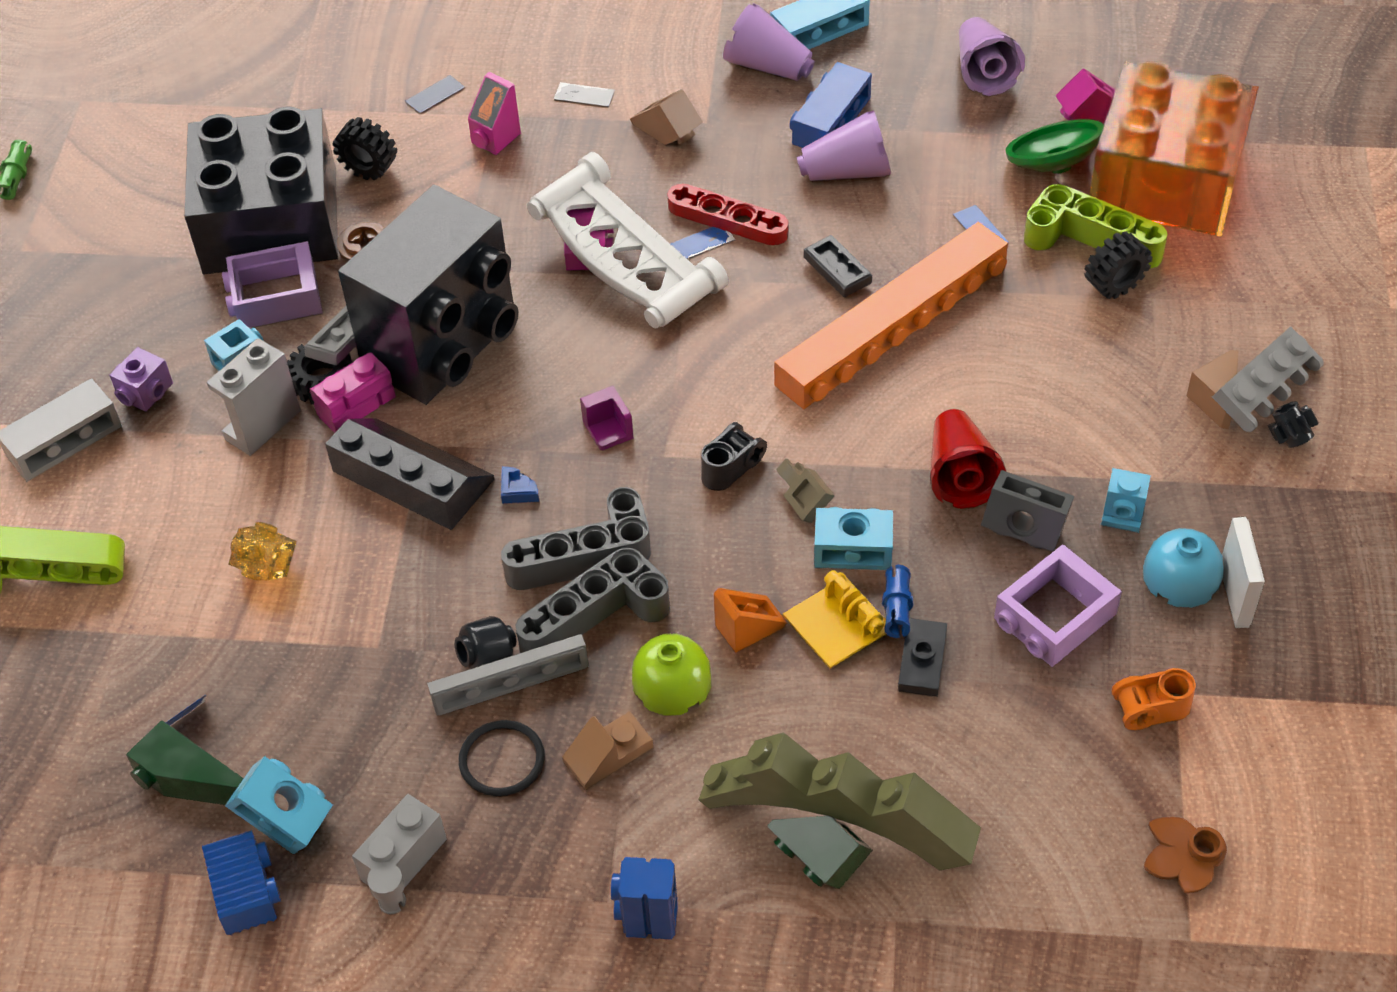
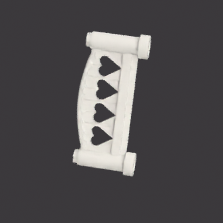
[527,152,728,328]

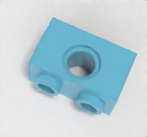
[814,507,893,570]
[225,756,333,854]

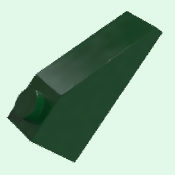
[126,720,244,805]

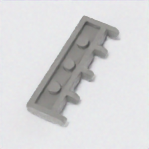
[1212,326,1324,432]

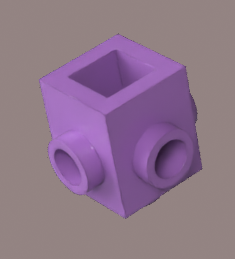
[109,347,173,412]

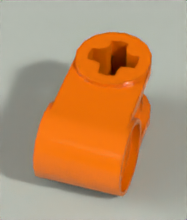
[1111,668,1196,730]

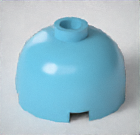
[1143,528,1224,608]

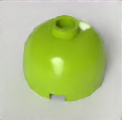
[632,634,711,716]

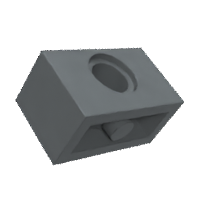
[981,470,1074,552]

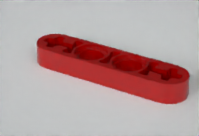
[667,183,789,246]

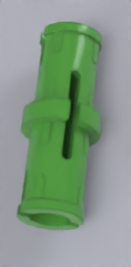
[0,139,32,200]

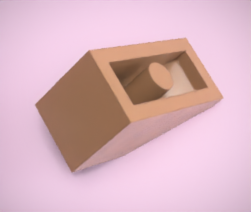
[630,89,703,145]

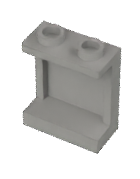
[207,339,301,456]

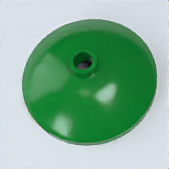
[1005,119,1106,174]

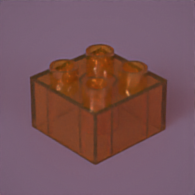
[1089,61,1259,237]

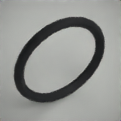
[459,720,545,796]

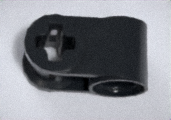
[701,422,767,491]

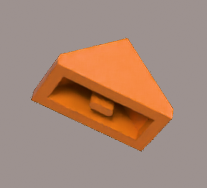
[714,588,787,653]

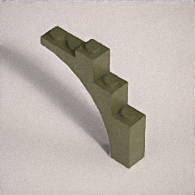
[698,732,981,871]

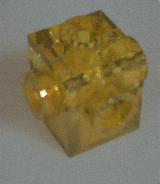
[228,522,297,581]

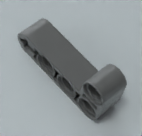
[501,487,651,590]
[515,548,670,653]

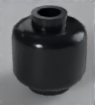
[454,616,517,669]

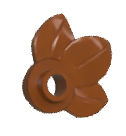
[1144,817,1227,893]

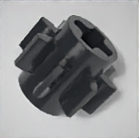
[1268,401,1319,448]

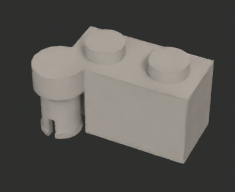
[352,794,447,914]

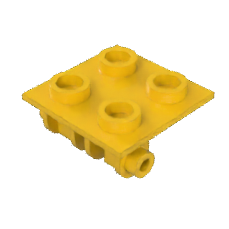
[783,570,886,669]

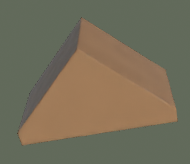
[1186,350,1239,429]

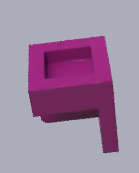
[580,385,634,451]

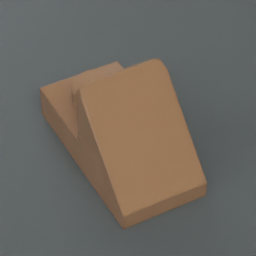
[562,711,653,790]

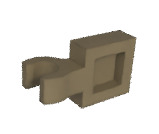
[776,458,835,523]

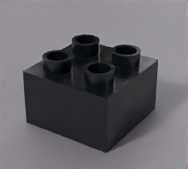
[184,106,338,275]
[338,184,519,405]

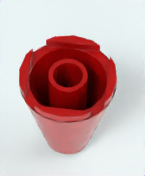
[930,409,1006,509]

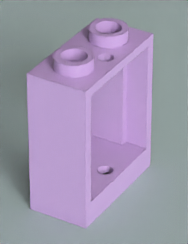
[222,241,323,328]
[994,544,1122,667]

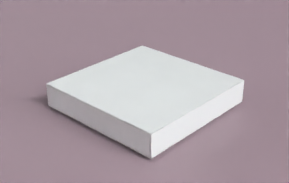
[1222,517,1265,628]

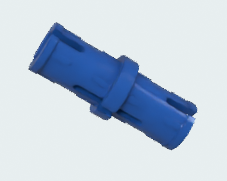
[882,564,913,638]

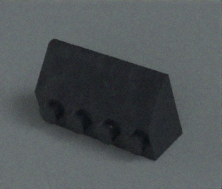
[325,418,495,530]

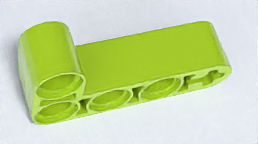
[1024,184,1168,268]
[0,526,125,593]

